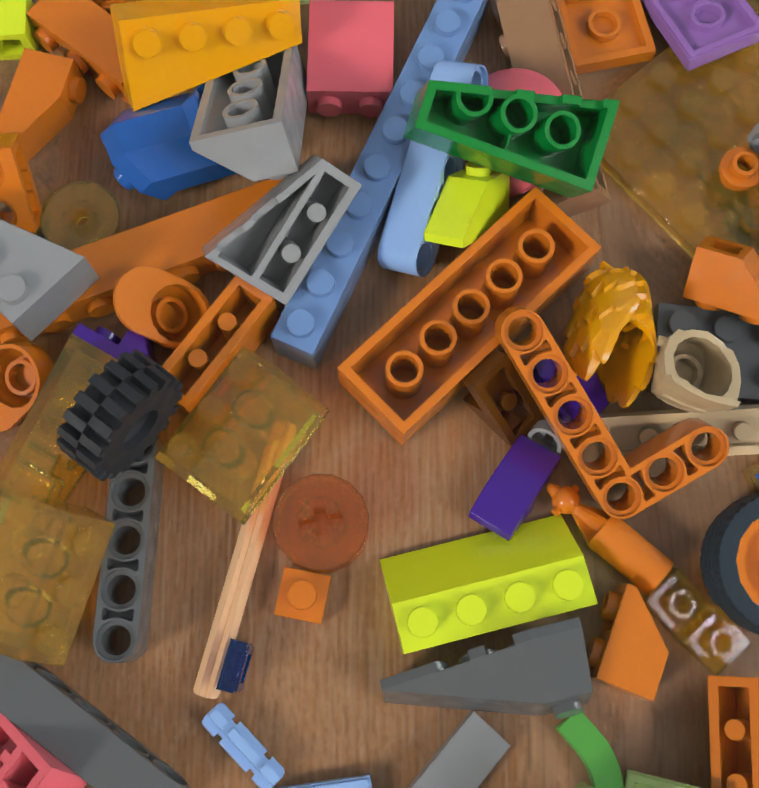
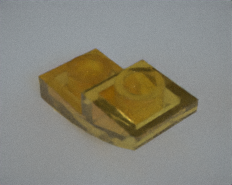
[642,567,750,676]

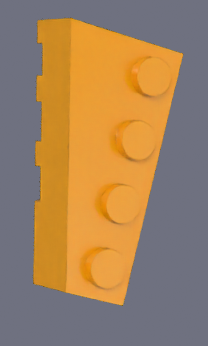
[109,0,302,111]

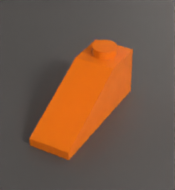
[0,48,87,162]

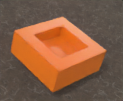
[274,567,332,625]

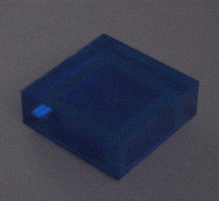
[216,639,254,693]

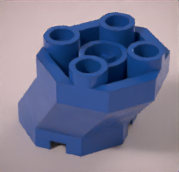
[100,82,237,201]

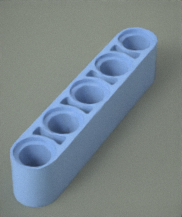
[378,60,488,277]

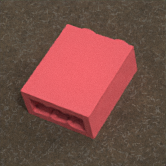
[306,0,394,118]

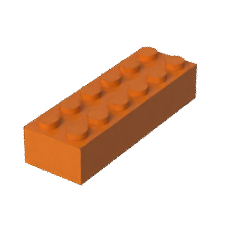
[337,186,601,446]

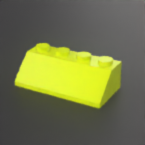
[380,514,598,654]

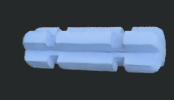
[202,703,285,788]

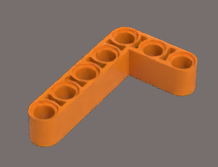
[495,306,730,519]

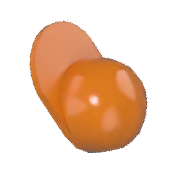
[113,266,210,350]
[0,341,57,432]

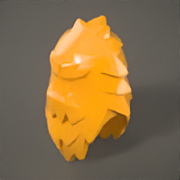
[563,261,658,408]

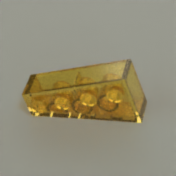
[0,333,118,543]

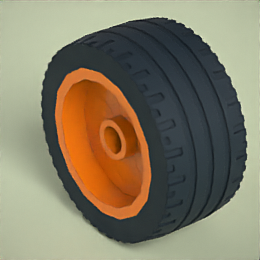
[700,493,759,635]

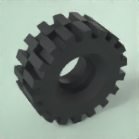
[56,350,183,481]

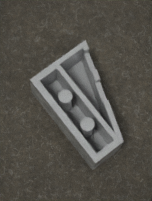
[202,154,362,305]
[0,219,100,341]

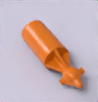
[545,482,674,595]

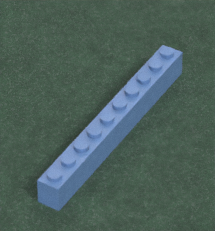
[270,0,489,370]

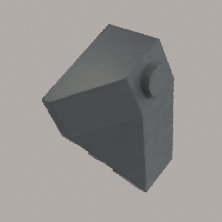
[380,617,593,719]

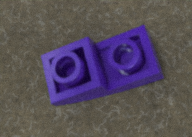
[469,434,561,541]

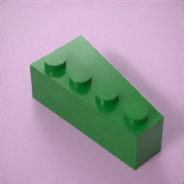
[403,80,620,198]

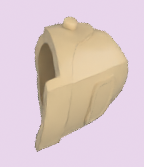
[650,329,741,413]

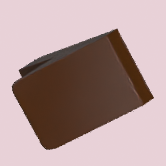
[462,349,544,447]

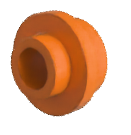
[718,147,759,191]

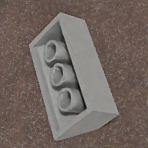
[189,45,307,182]

